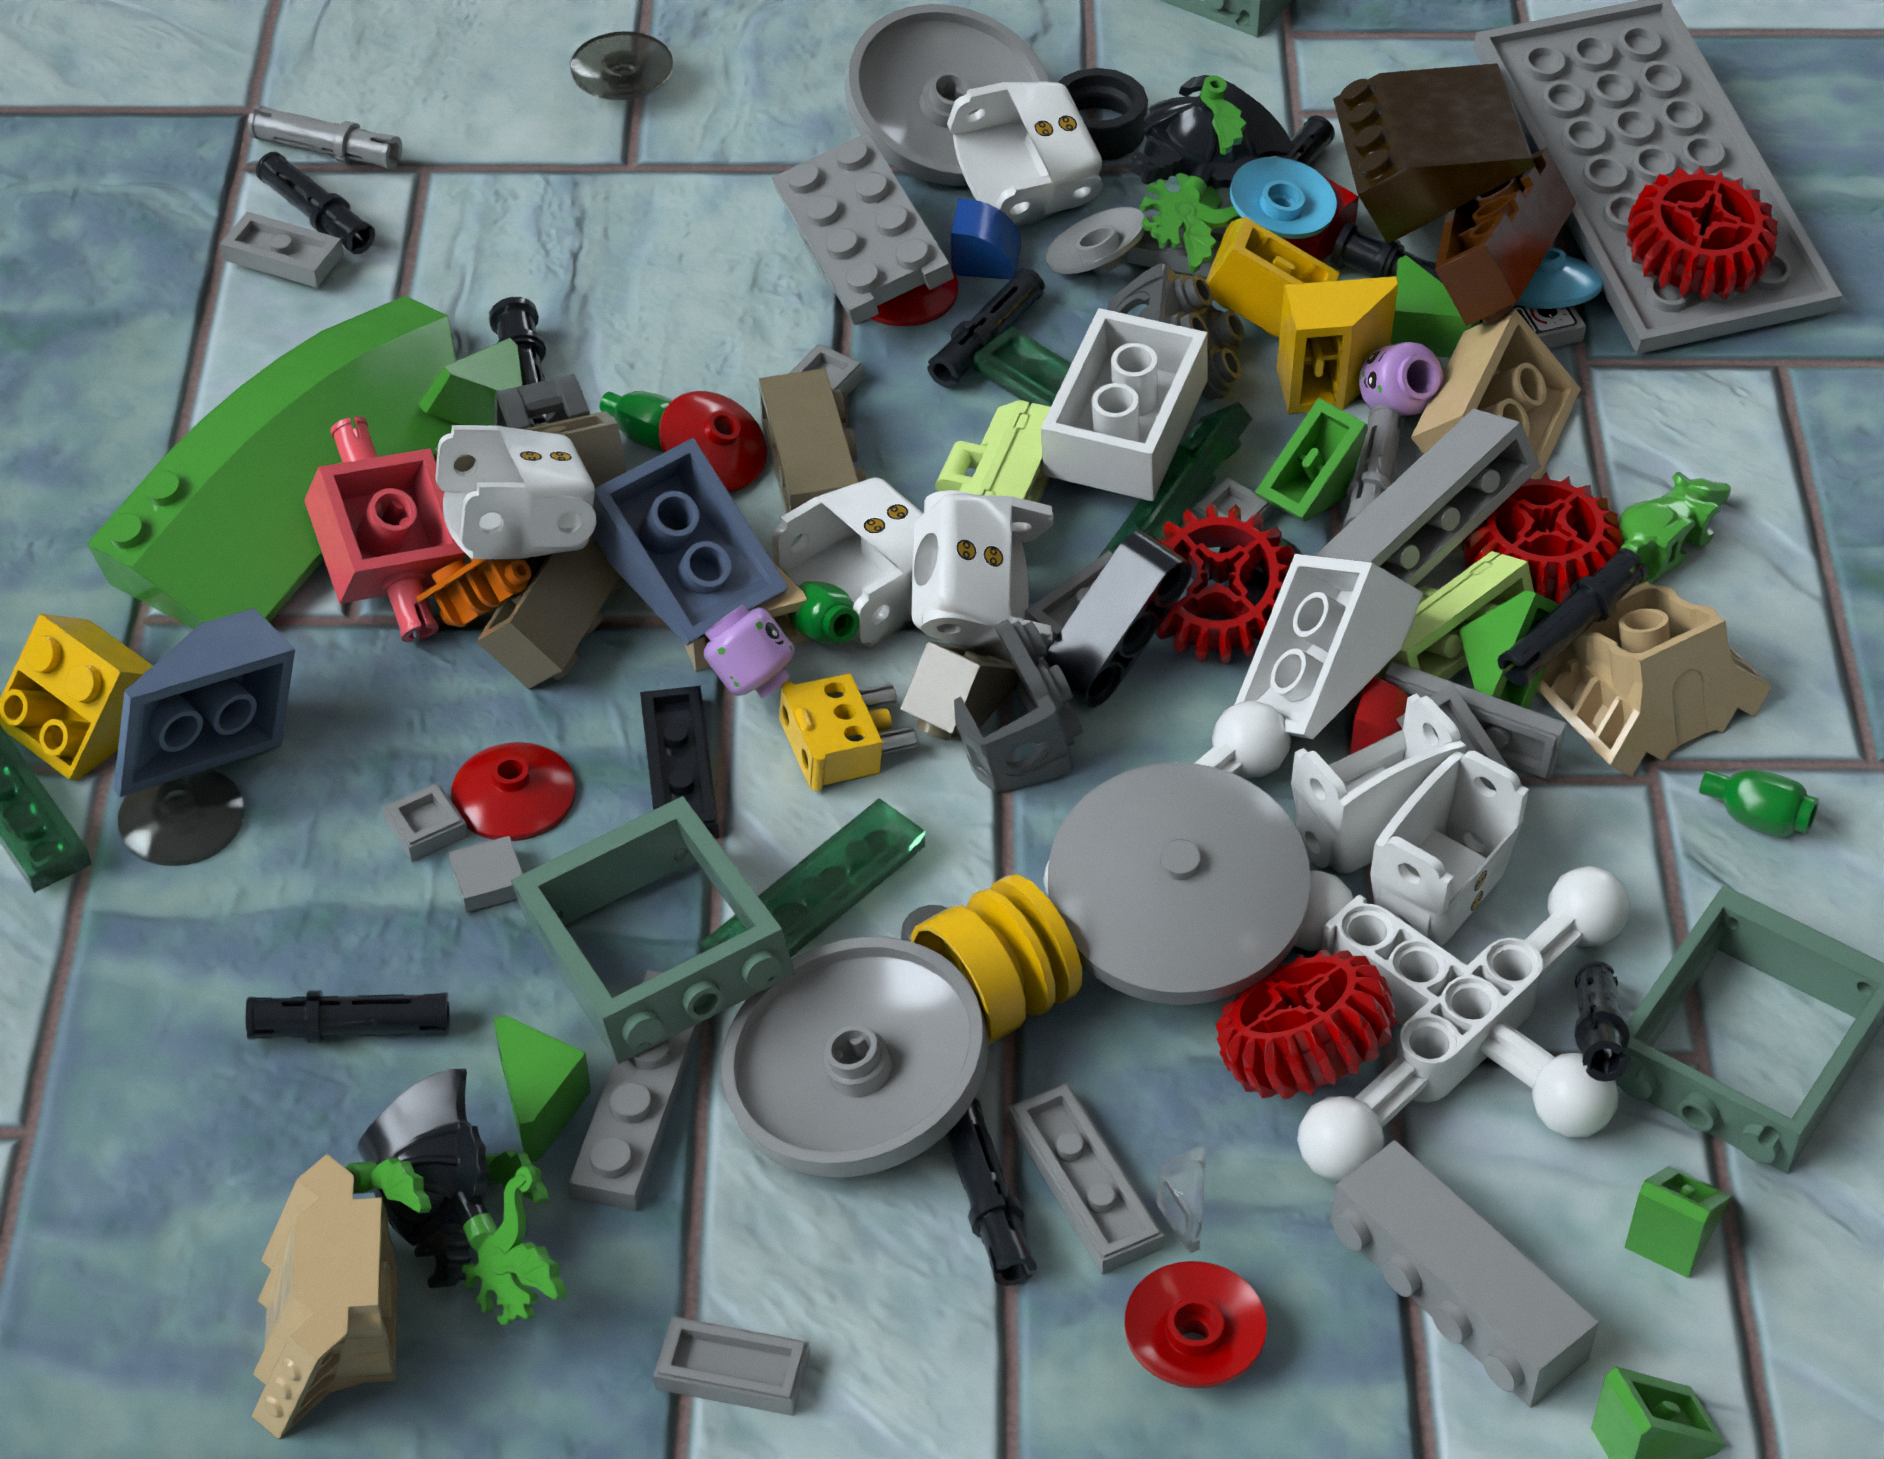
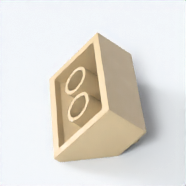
[1411,309,1581,479]

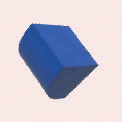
[951,198,1022,280]

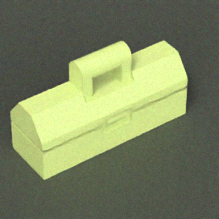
[935,400,1051,523]
[1374,551,1534,680]

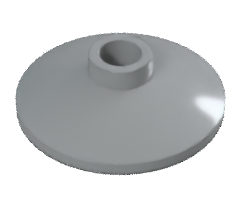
[1045,207,1146,274]

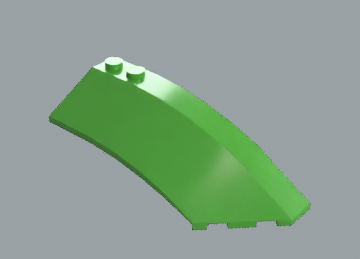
[87,296,460,629]

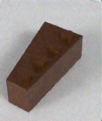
[1435,147,1576,326]

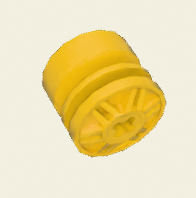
[911,874,1082,1045]

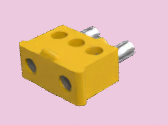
[779,673,917,791]

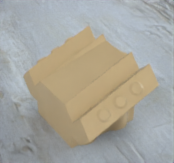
[1537,582,1772,777]
[251,1154,399,1439]

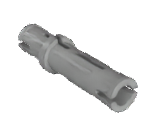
[248,105,402,170]
[1343,404,1405,529]

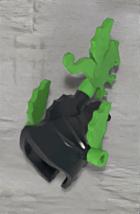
[1130,75,1292,274]
[345,1068,567,1325]

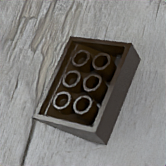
[1333,63,1535,245]

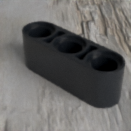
[1044,529,1192,708]

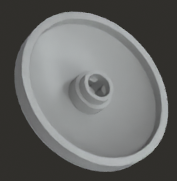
[845,4,1049,186]
[1048,762,1311,1005]
[721,937,988,1178]

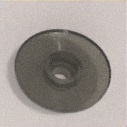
[570,31,673,100]
[118,769,244,866]

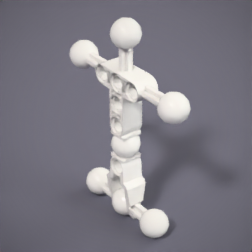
[1043,700,1630,1181]

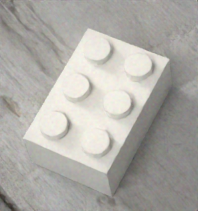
[1041,308,1208,501]

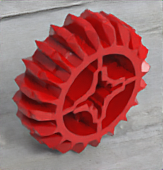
[1626,166,1778,301]
[1462,471,1623,604]
[1155,503,1294,664]
[1215,950,1398,1100]

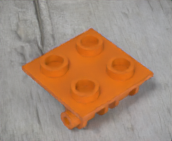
[415,558,531,627]

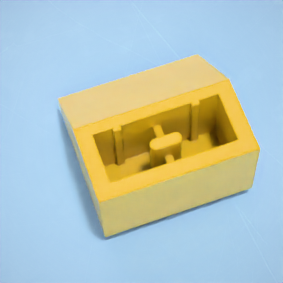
[1206,217,1340,338]
[1276,276,1398,414]
[0,613,153,781]

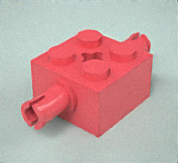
[304,416,466,642]

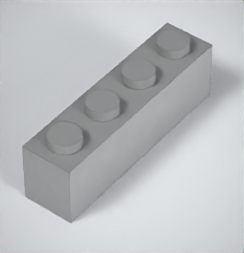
[1315,408,1541,587]
[1330,1140,1599,1408]

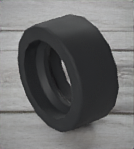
[1058,68,1148,160]

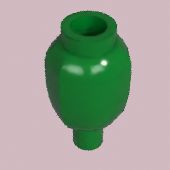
[599,391,673,451]
[788,581,860,645]
[1699,769,1819,838]

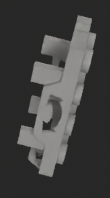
[771,133,954,325]

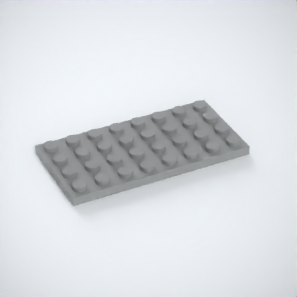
[1473,0,1843,354]

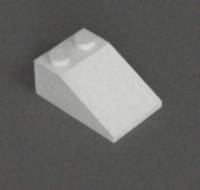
[1235,554,1423,740]

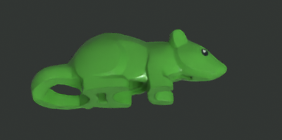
[1618,472,1731,588]

